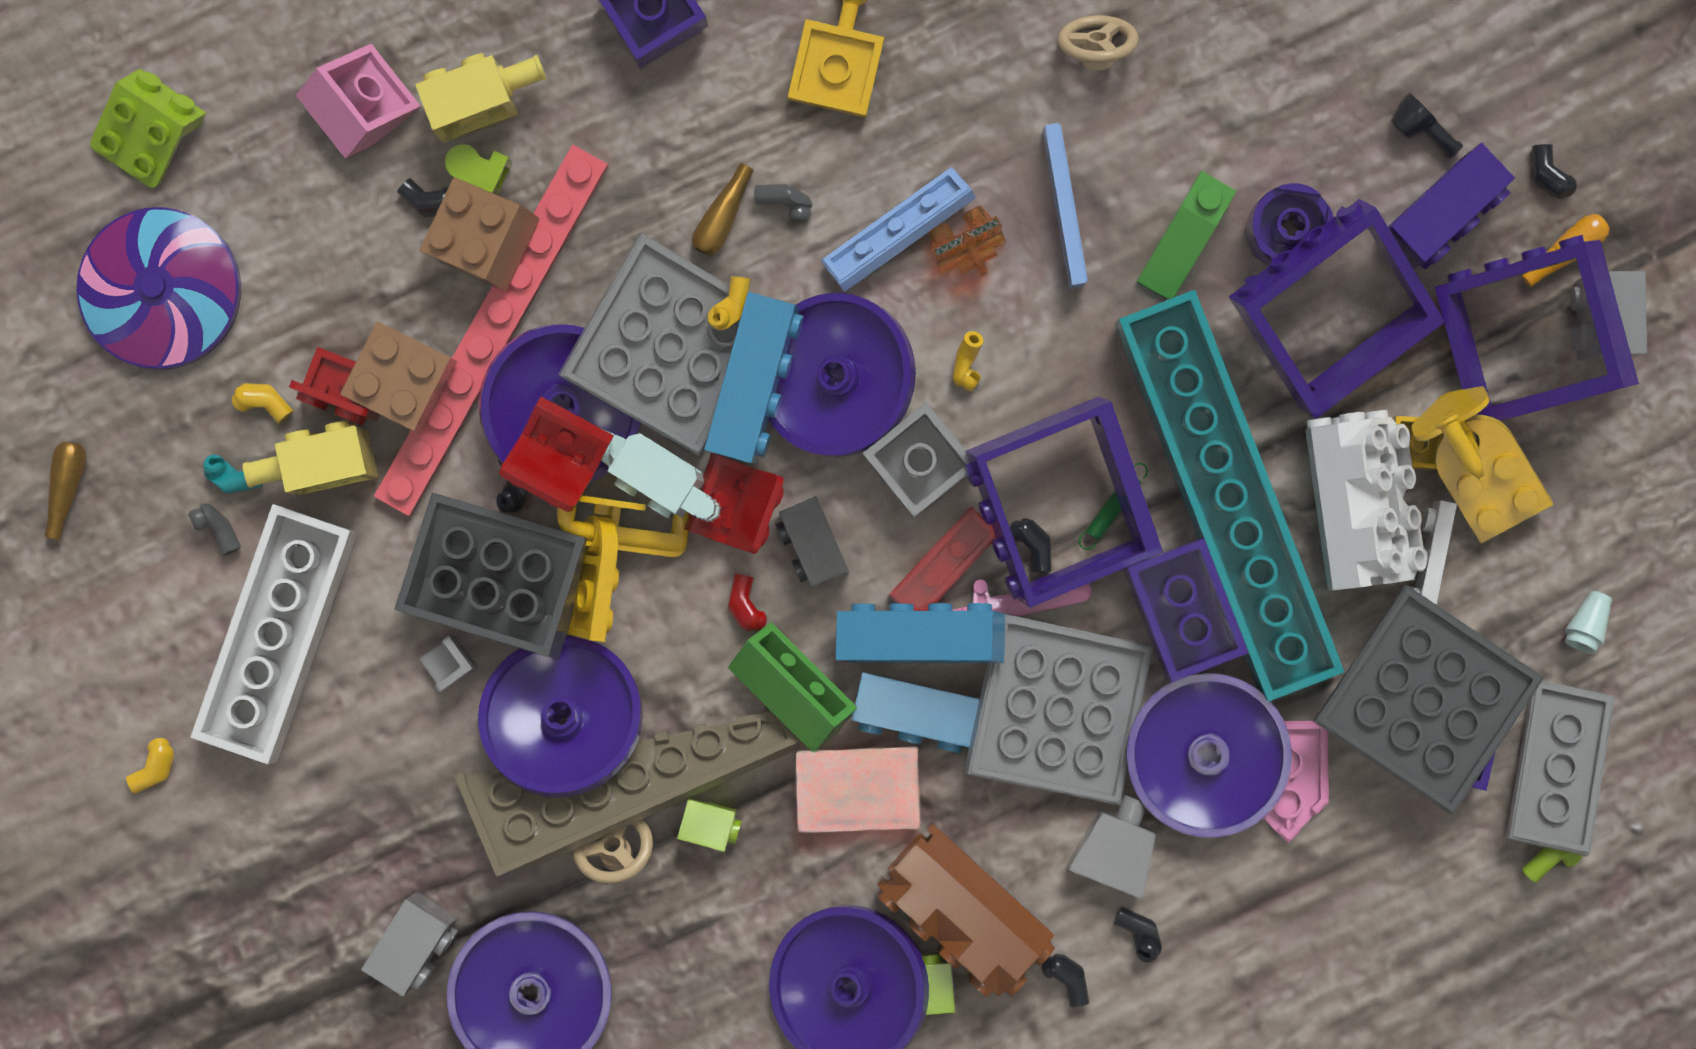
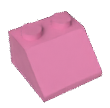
[295,44,421,159]

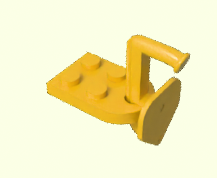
[1411,386,1554,543]
[557,495,689,642]

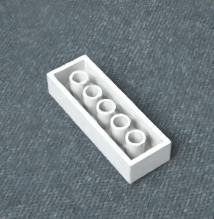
[190,504,358,764]

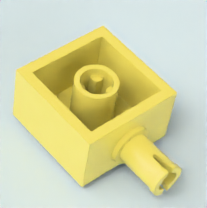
[415,53,547,143]
[243,420,379,496]

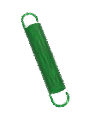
[1078,463,1148,550]

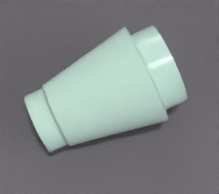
[1565,591,1612,654]

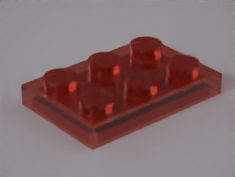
[795,746,920,833]

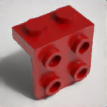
[289,347,380,426]
[499,396,614,512]
[684,453,784,554]

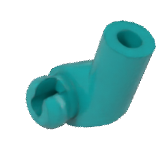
[203,454,263,494]

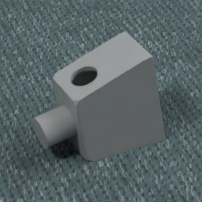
[1066,795,1156,899]

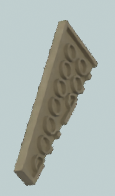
[454,711,800,883]

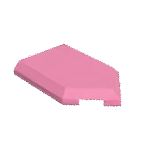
[1263,721,1329,843]

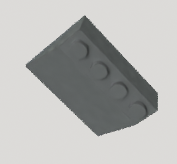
[394,492,587,660]

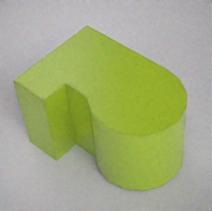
[445,144,513,195]

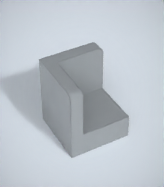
[420,635,478,693]

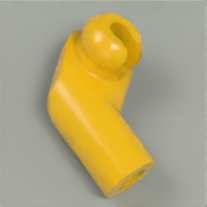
[707,276,751,330]
[952,331,984,392]
[231,383,294,424]
[126,738,174,794]

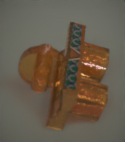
[929,206,1006,277]

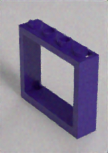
[1229,199,1445,419]
[1435,235,1639,421]
[965,396,1163,608]

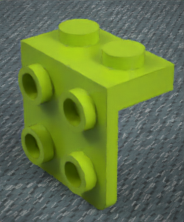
[90,69,207,188]

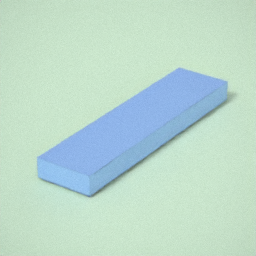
[1042,123,1088,290]
[821,167,976,292]

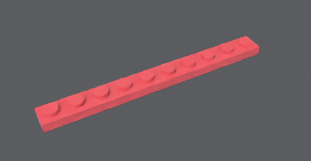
[374,144,609,517]

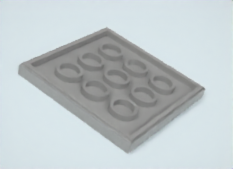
[558,233,740,456]
[964,614,1153,805]

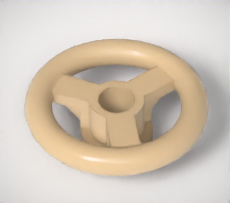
[1058,15,1139,70]
[572,819,653,884]

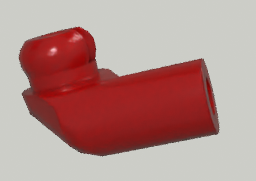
[728,573,767,632]

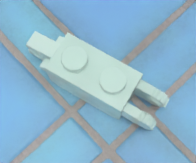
[602,430,722,523]

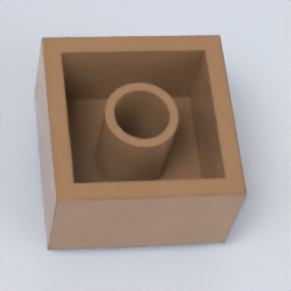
[419,177,540,291]
[340,321,457,434]

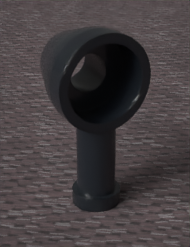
[1391,93,1463,159]

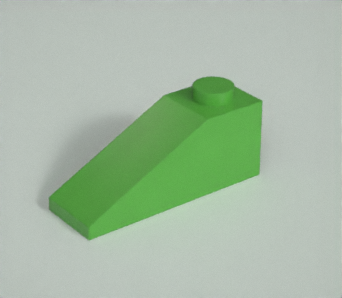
[1136,171,1237,300]

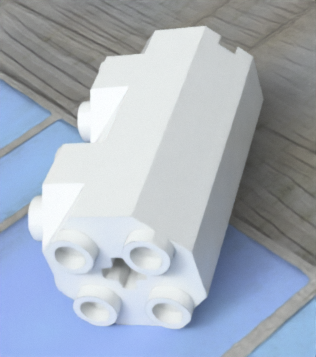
[1305,410,1427,591]

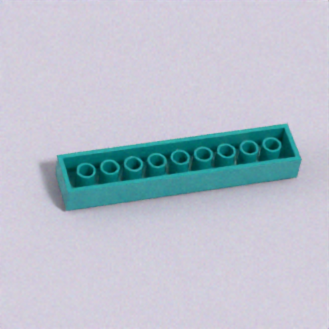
[1114,290,1345,702]

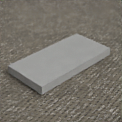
[1506,681,1615,857]

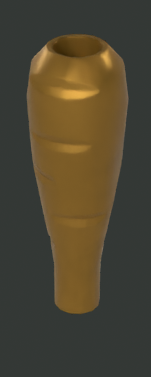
[692,163,754,256]
[44,441,87,540]

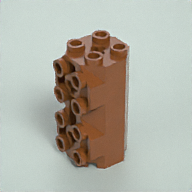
[877,821,1055,998]

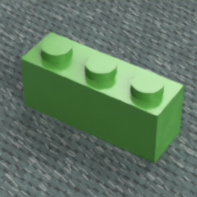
[728,622,858,753]

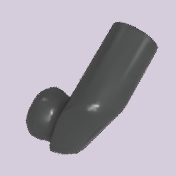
[754,184,813,221]
[188,504,241,556]

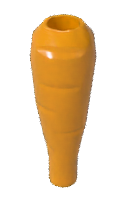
[1521,214,1610,288]

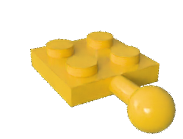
[787,0,884,118]

